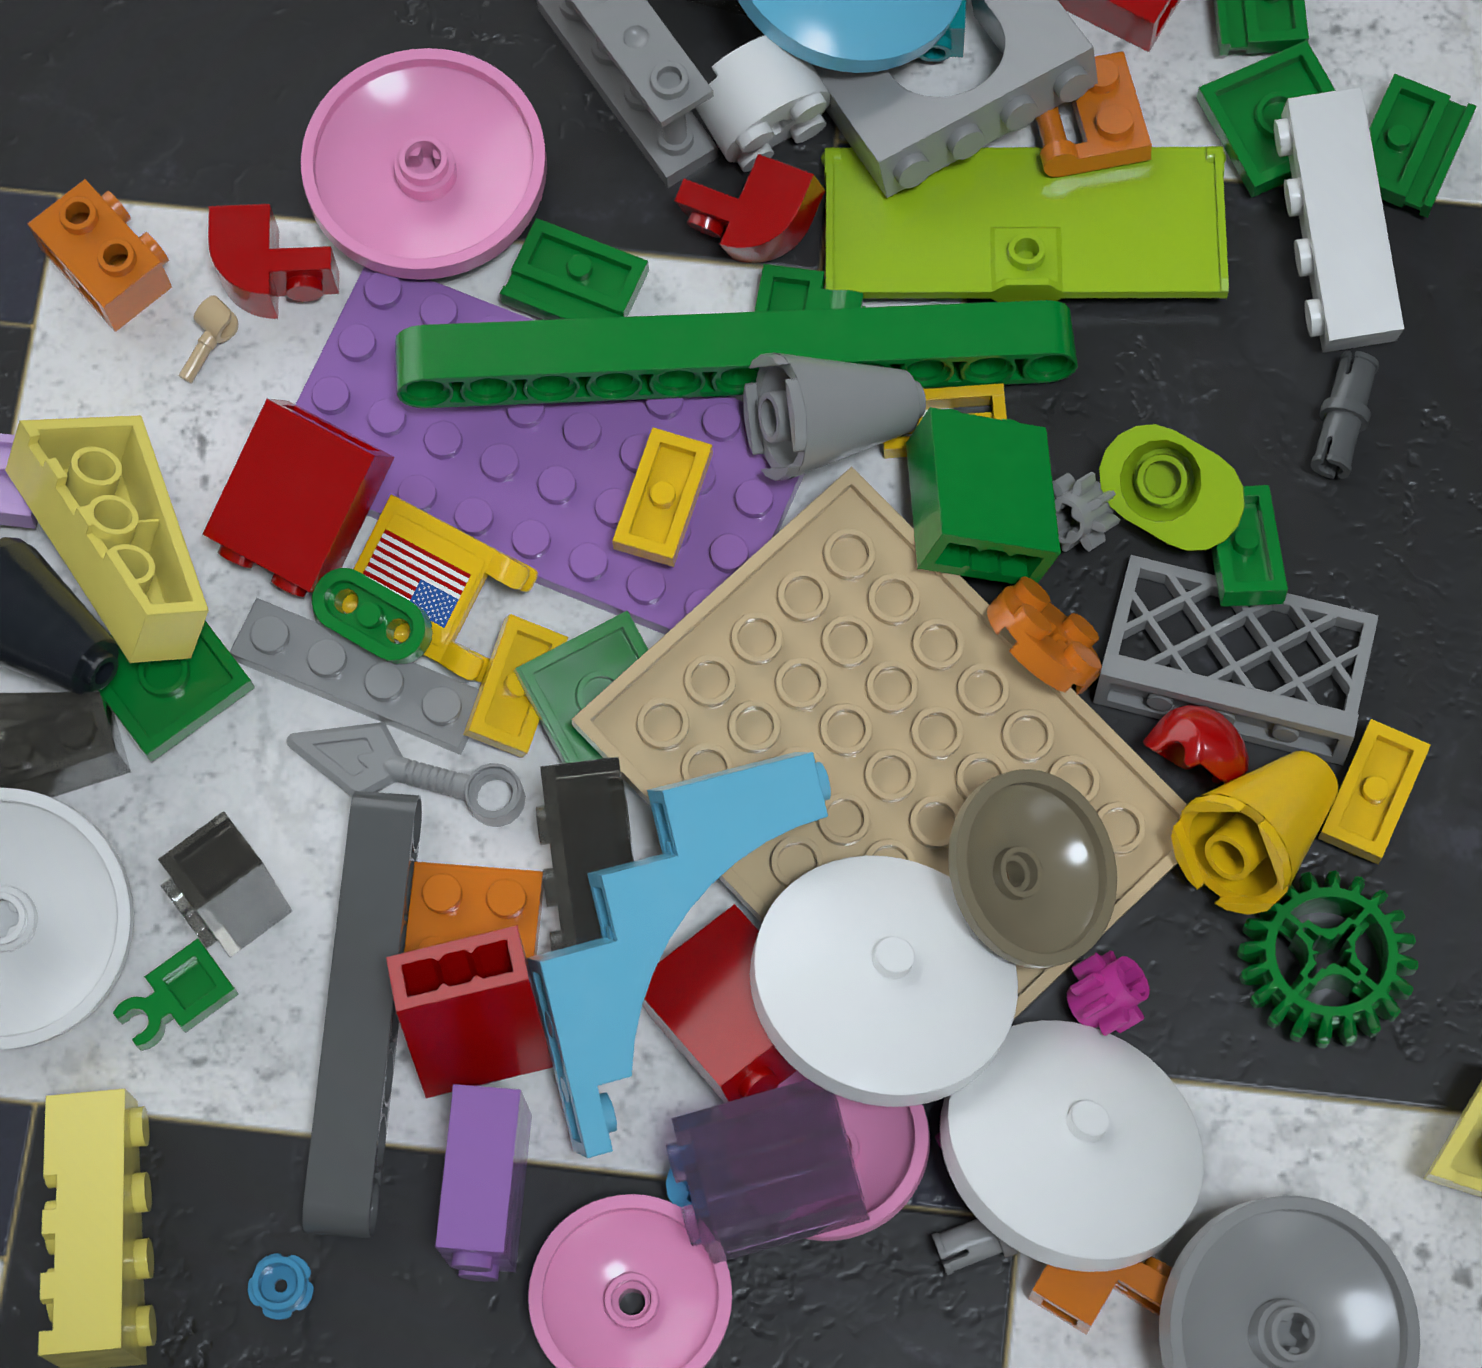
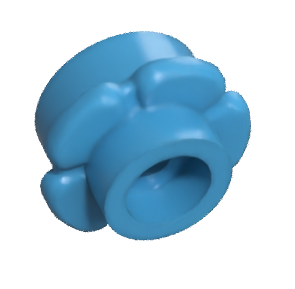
[248,1253,314,1320]

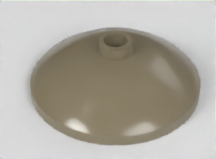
[948,769,1117,968]

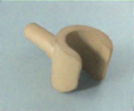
[178,295,239,384]

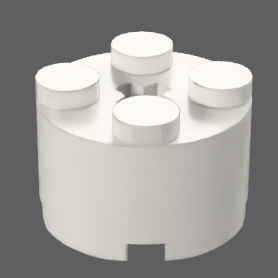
[696,35,830,172]

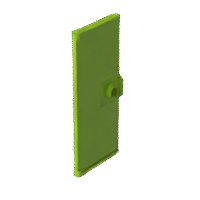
[821,146,1229,302]

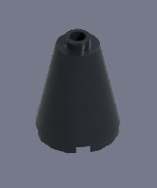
[0,537,119,695]

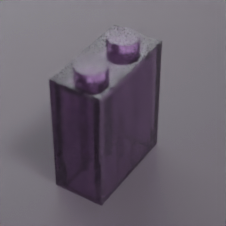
[666,1079,870,1264]

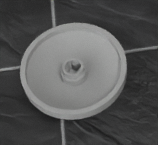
[1159,1196,1420,1368]

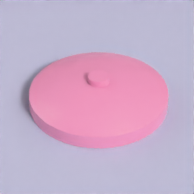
[301,48,547,280]

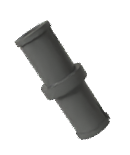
[1310,351,1379,479]

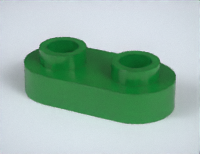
[312,568,433,665]

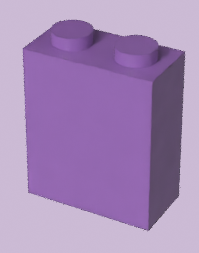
[435,1084,532,1282]

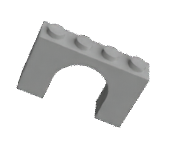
[812,0,1098,198]

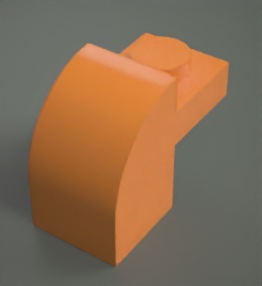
[1029,1257,1172,1335]

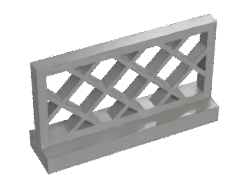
[1093,555,1379,765]

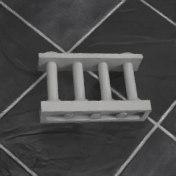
[537,0,718,188]

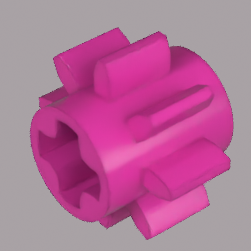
[1067,950,1149,1036]

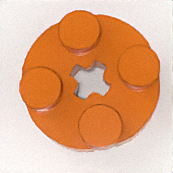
[987,577,1102,695]

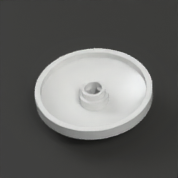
[0,788,134,1050]
[750,856,1018,1107]
[940,1020,1204,1272]

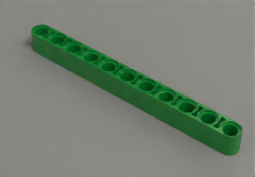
[395,300,1078,408]

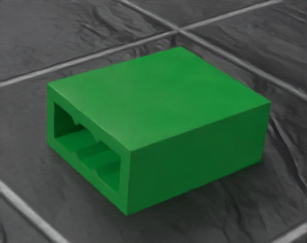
[906,407,1061,584]

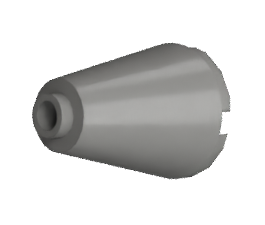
[743,353,926,481]

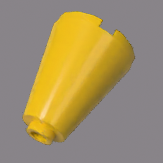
[1171,751,1338,915]

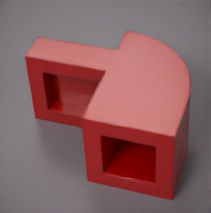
[674,154,825,263]
[208,204,339,319]

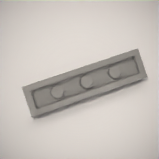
[230,598,479,755]

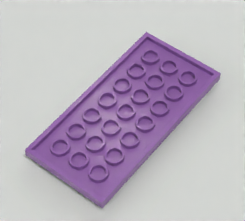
[296,267,805,635]

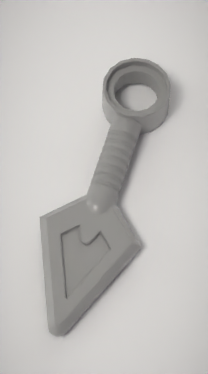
[287,722,526,827]

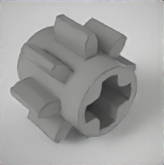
[1053,472,1120,552]

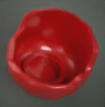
[1143,705,1249,784]

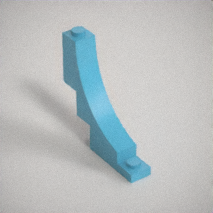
[527,752,831,1158]

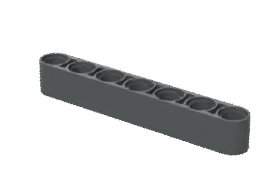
[302,791,422,1239]

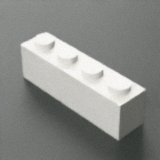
[1274,86,1404,353]

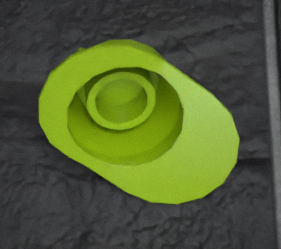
[1099,424,1245,551]

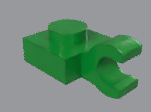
[755,264,866,312]

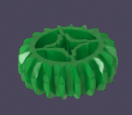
[1237,870,1418,1048]

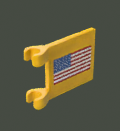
[342,494,538,682]

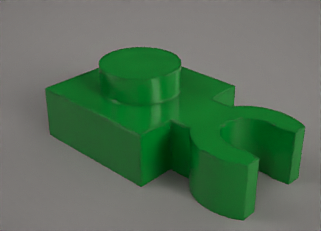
[113,938,239,1051]

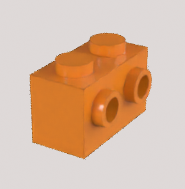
[28,179,172,332]

